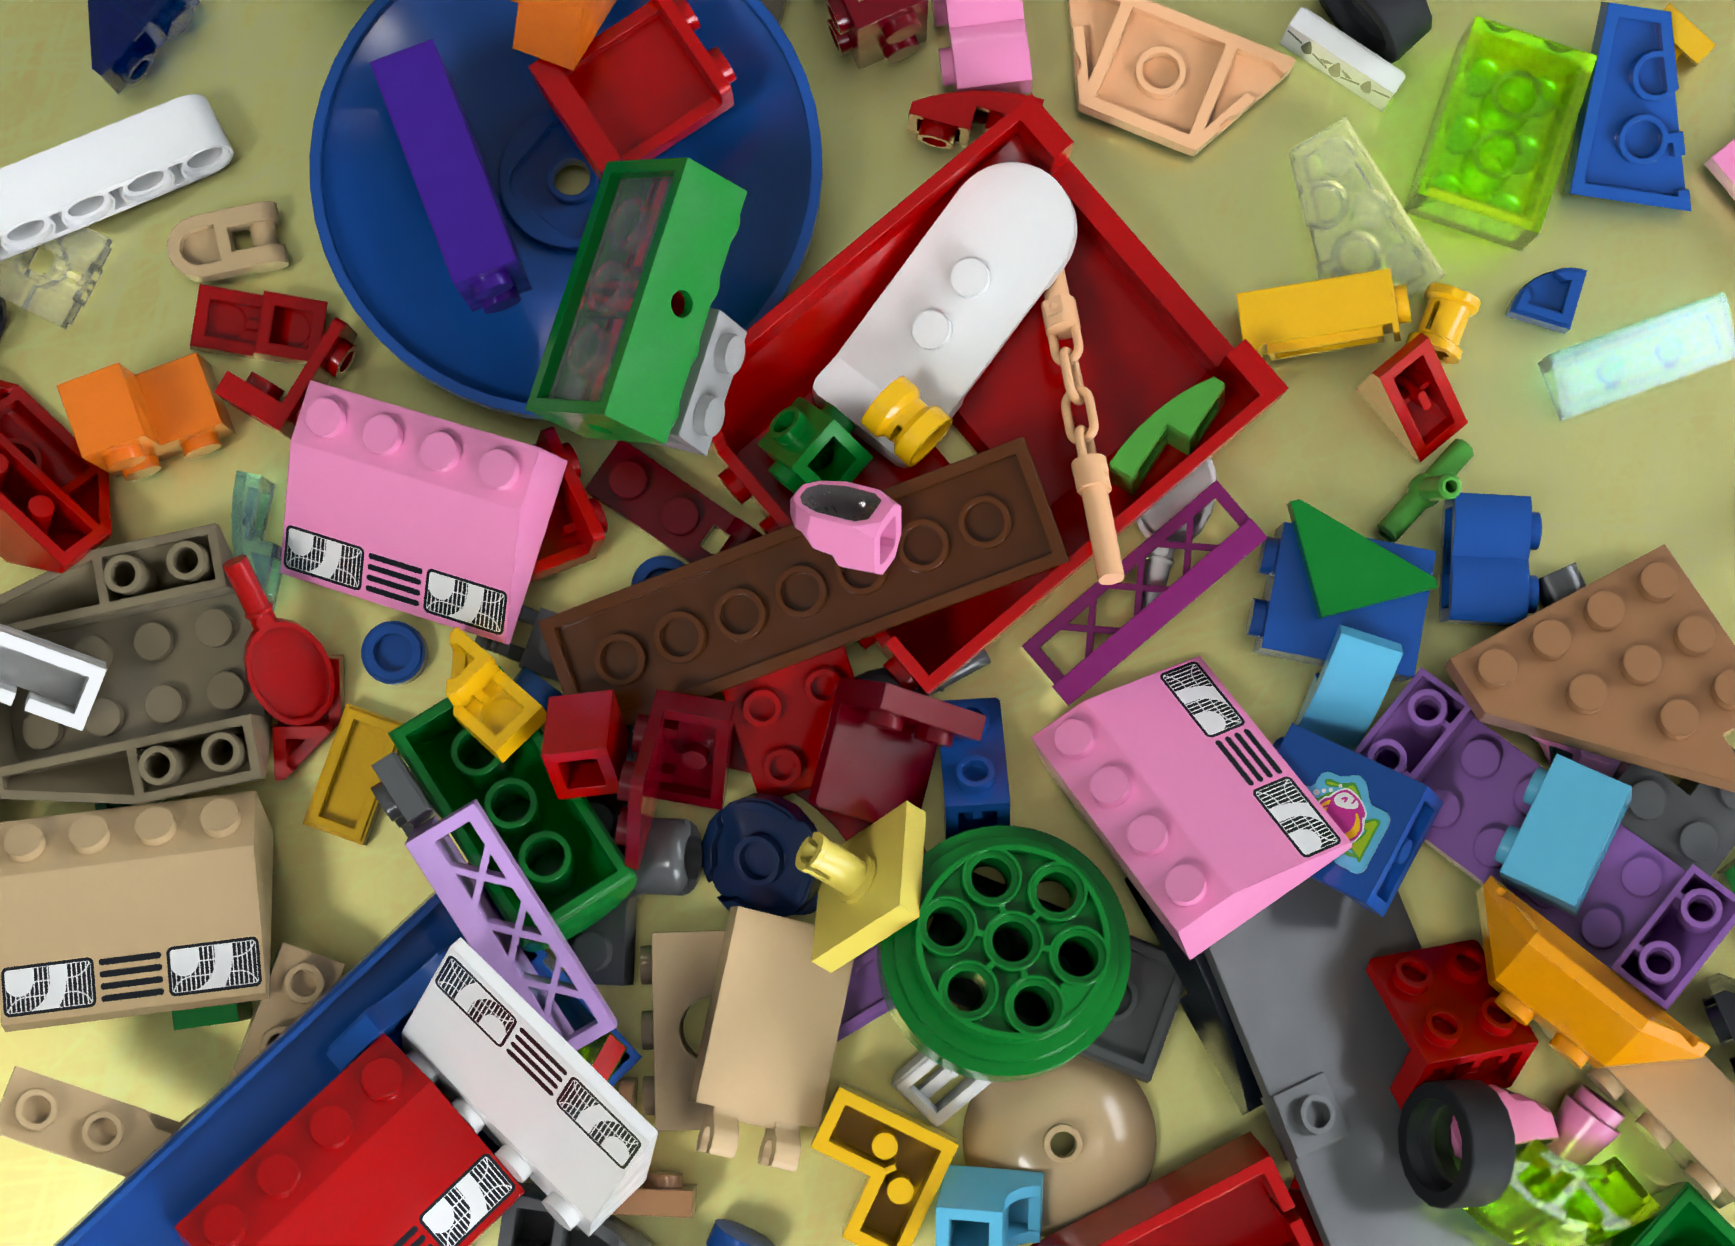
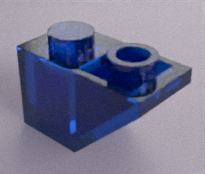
[88,0,200,94]

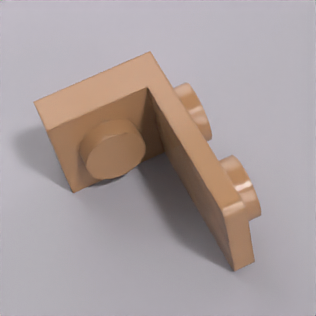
[613,1077,697,1218]

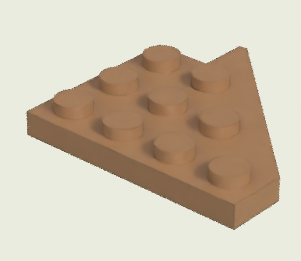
[1444,544,1735,793]

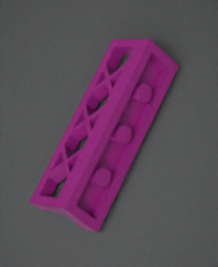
[1022,480,1268,706]

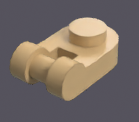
[167,201,289,282]

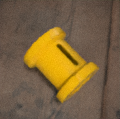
[1405,283,1481,364]

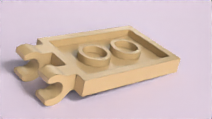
[688,906,854,1172]

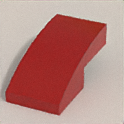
[190,284,328,365]

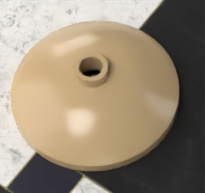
[963,1056,1156,1237]

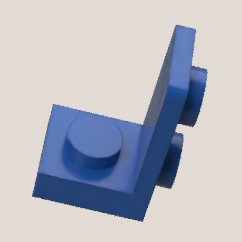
[940,697,1010,840]

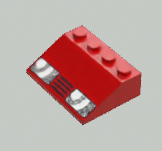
[174,1033,525,1246]

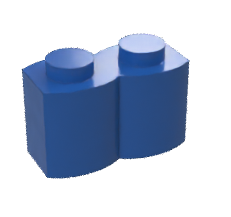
[1439,493,1542,627]

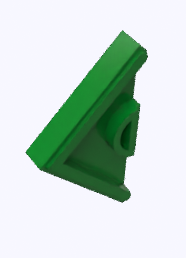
[1287,499,1438,619]

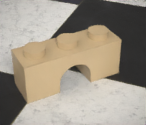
[640,930,725,1131]

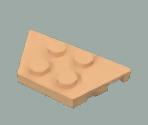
[1068,0,1296,157]

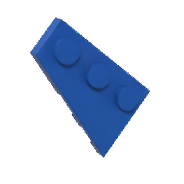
[1563,2,1691,211]

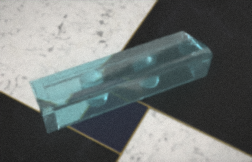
[1538,292,1735,421]

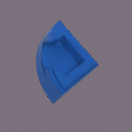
[1505,268,1587,334]

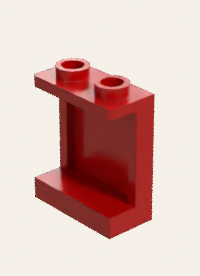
[528,0,737,181]

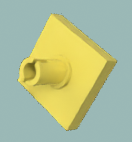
[795,801,926,973]

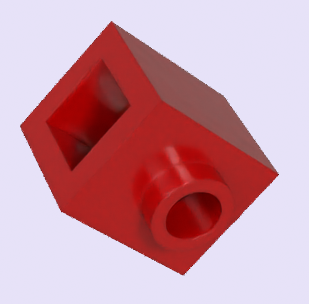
[541,690,629,800]

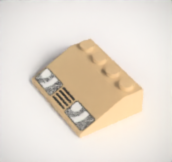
[0,790,274,1032]

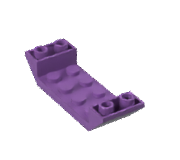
[1354,667,1735,1012]

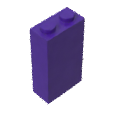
[370,39,533,314]

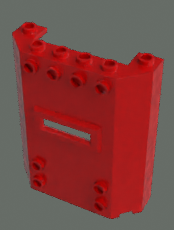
[709,93,1289,696]

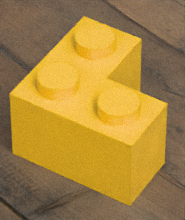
[811,1082,959,1246]

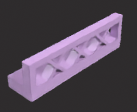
[405,799,618,1051]

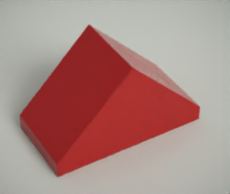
[1356,333,1468,462]

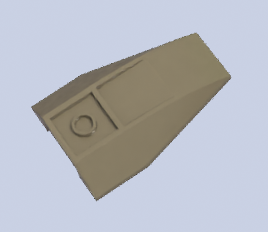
[0,523,273,805]

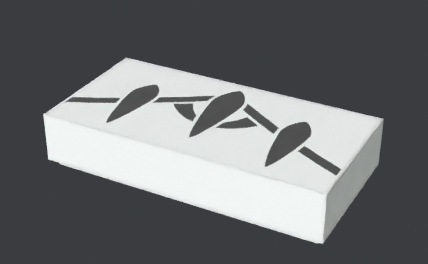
[1279,7,1407,112]

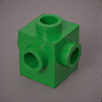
[757,396,873,493]

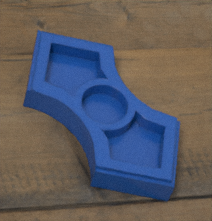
[326,937,470,1072]

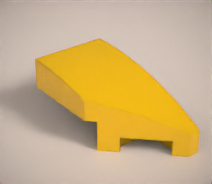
[446,627,547,763]

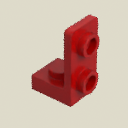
[214,317,357,440]

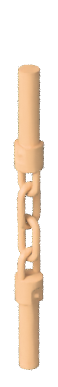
[1041,268,1125,585]

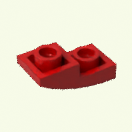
[908,90,1044,149]

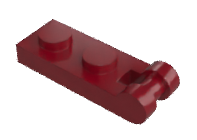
[585,441,763,563]

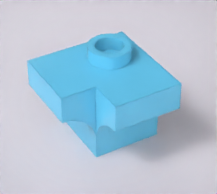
[936,1165,1044,1246]

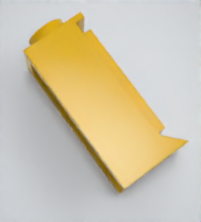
[1236,268,1412,360]

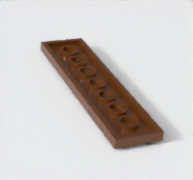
[538,437,1070,727]

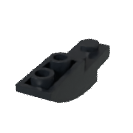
[1124,877,1263,1115]

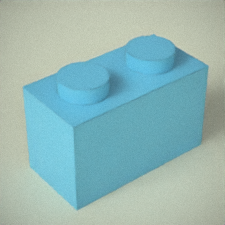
[1494,754,1632,917]

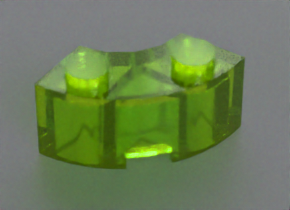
[1463,1138,1661,1246]

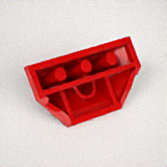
[0,380,112,574]

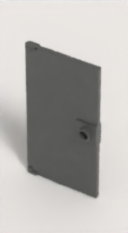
[1204,877,1544,1246]

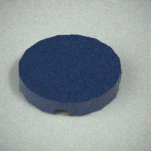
[702,793,821,918]

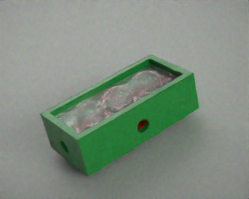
[525,157,747,444]

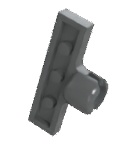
[564,726,703,986]

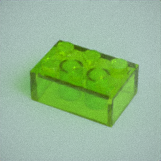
[1402,16,1597,251]

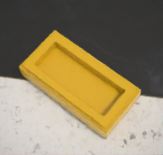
[303,704,404,846]

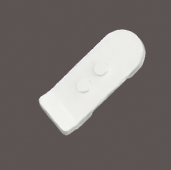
[812,162,1077,469]

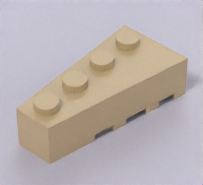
[1539,1024,1735,1209]

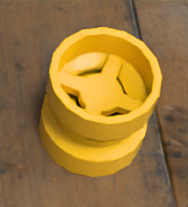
[861,375,953,467]

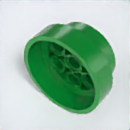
[877,825,1131,1082]

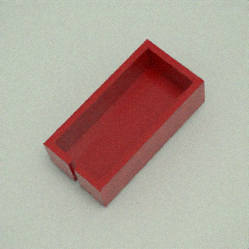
[1030,1131,1314,1246]

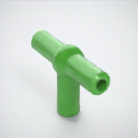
[1377,439,1474,542]

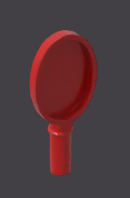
[222,555,335,726]

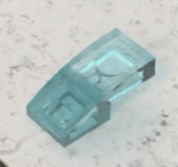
[231,471,282,611]

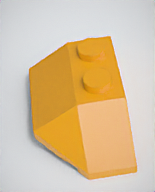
[1476,875,1710,1069]

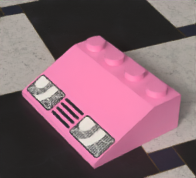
[280,380,568,645]
[1031,656,1352,960]

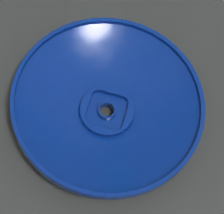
[309,0,823,420]

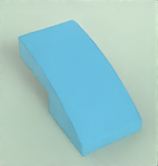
[1295,624,1403,751]

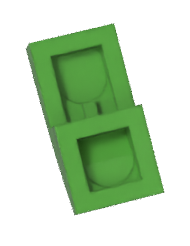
[1109,377,1225,496]

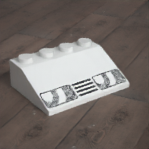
[401,937,658,1237]

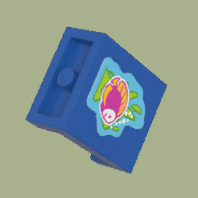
[1273,723,1444,917]

